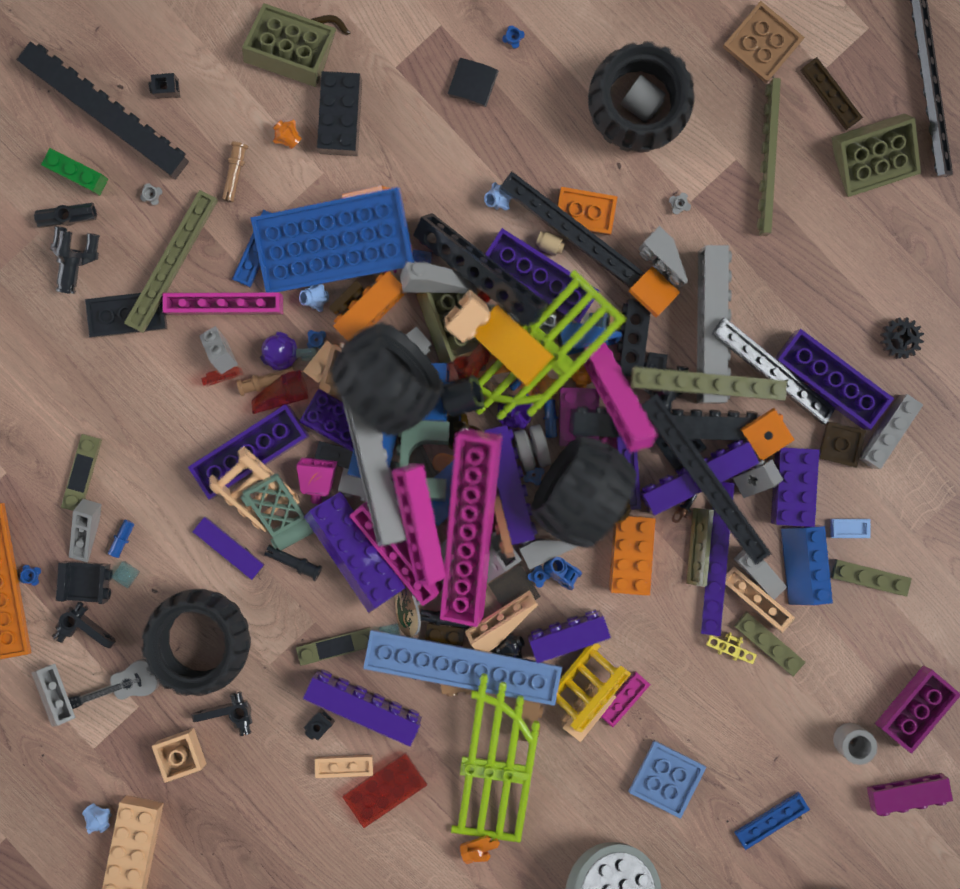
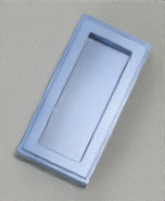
[830,519,870,538]

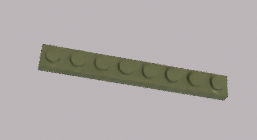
[757,78,781,236]
[124,190,218,333]
[631,367,787,401]

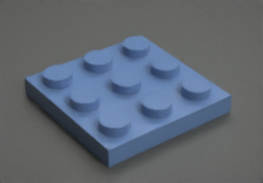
[628,740,706,819]

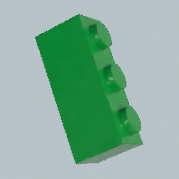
[41,148,108,196]

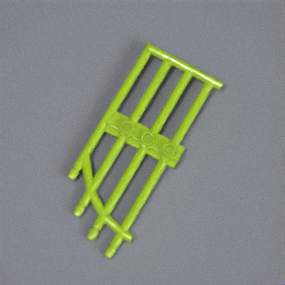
[476,270,626,420]
[451,673,540,843]

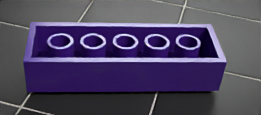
[485,228,600,323]
[775,329,894,430]
[188,404,310,500]
[484,425,537,545]
[640,440,760,516]
[304,492,406,613]
[303,670,422,747]

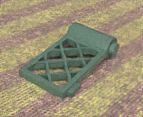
[241,473,314,551]

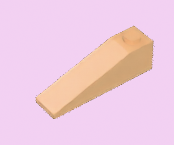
[726,566,795,634]
[465,590,538,652]

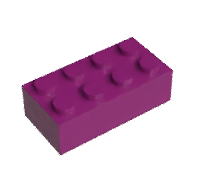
[874,665,960,754]

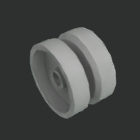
[513,424,551,472]

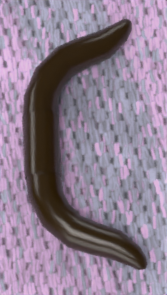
[311,15,351,35]

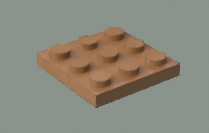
[723,1,805,83]

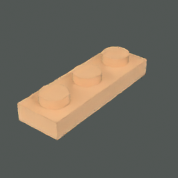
[315,755,374,778]

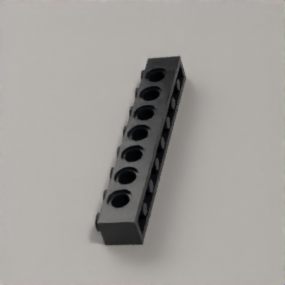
[413,213,548,327]

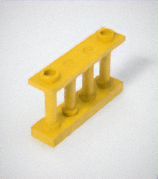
[556,643,631,733]

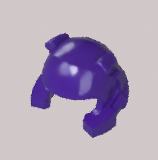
[260,332,298,370]
[497,389,532,429]

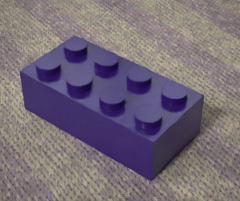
[771,447,819,527]
[528,609,611,664]

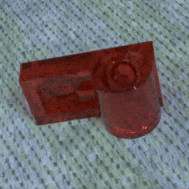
[454,342,490,379]

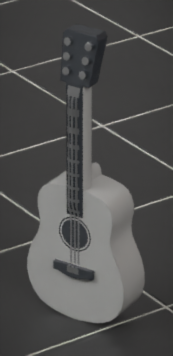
[68,659,160,709]

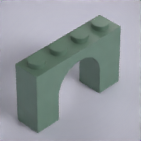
[395,421,449,502]

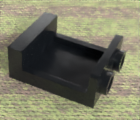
[56,561,113,604]

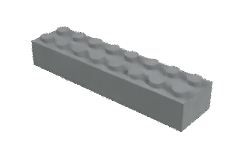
[697,245,732,404]

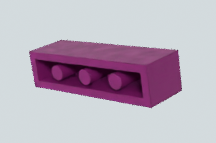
[867,773,953,816]

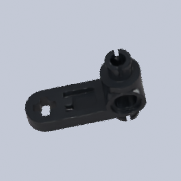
[52,602,116,649]
[191,691,253,736]

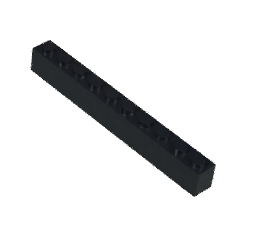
[16,41,189,180]
[569,406,760,440]

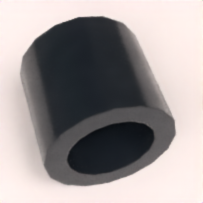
[441,375,484,417]

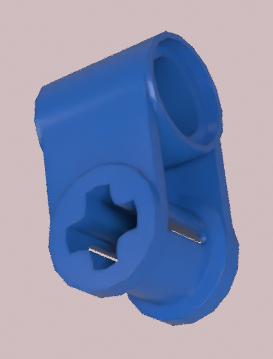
[543,557,582,590]

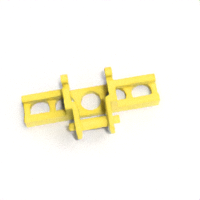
[706,632,757,664]

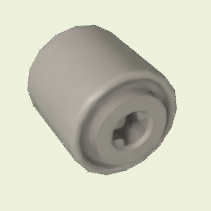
[620,75,666,123]
[833,723,877,765]

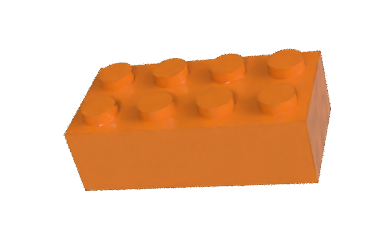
[333,271,407,341]
[609,515,656,596]

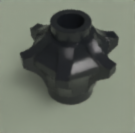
[495,633,525,658]

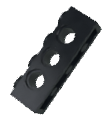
[616,299,651,378]

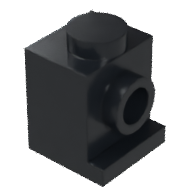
[149,73,180,98]
[304,708,335,741]

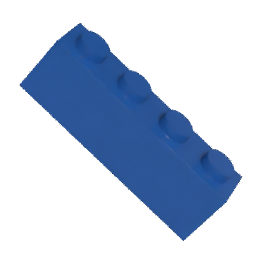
[781,525,833,605]

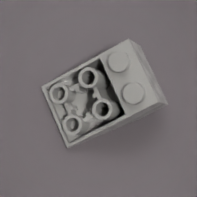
[638,226,688,288]
[487,529,522,583]

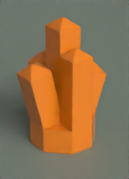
[460,835,500,864]

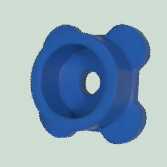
[502,25,525,49]
[307,330,326,349]
[523,467,545,486]
[20,565,41,586]
[528,565,550,588]

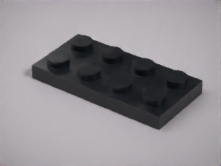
[85,293,168,338]

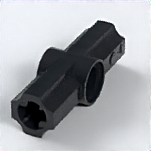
[34,203,97,228]

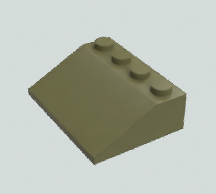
[242,3,336,87]
[831,113,921,197]
[416,288,489,364]

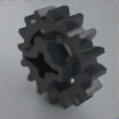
[880,317,924,359]

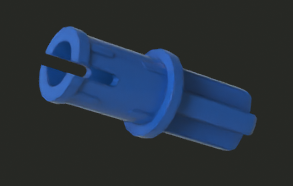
[543,399,558,438]
[108,520,134,558]

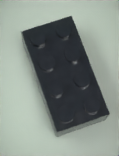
[317,71,362,156]

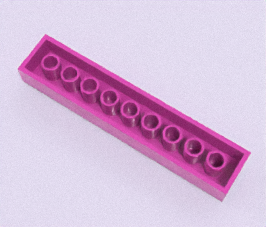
[440,429,502,627]

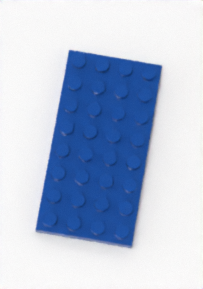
[251,187,414,293]

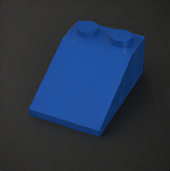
[557,321,622,356]

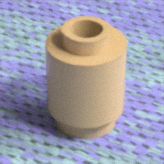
[535,231,565,257]

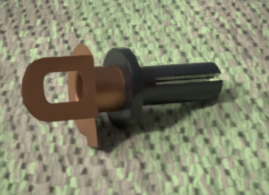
[672,495,697,523]

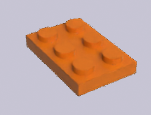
[558,187,618,235]

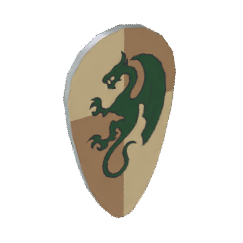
[394,575,421,637]

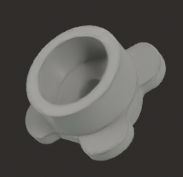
[140,183,162,205]
[669,193,691,215]

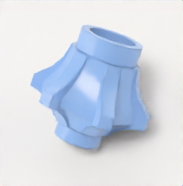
[484,182,513,211]
[299,284,329,312]
[82,803,112,834]

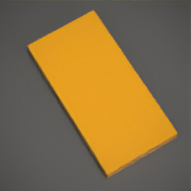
[474,304,554,386]

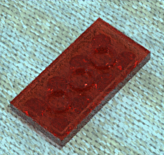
[342,752,428,828]

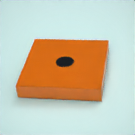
[741,408,795,460]

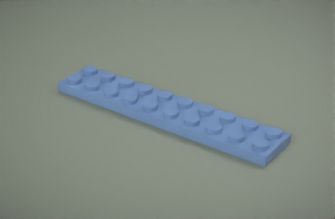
[363,629,562,706]

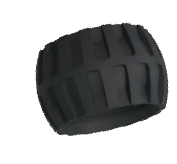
[588,41,695,153]
[330,322,443,436]
[531,436,637,548]
[142,589,251,696]

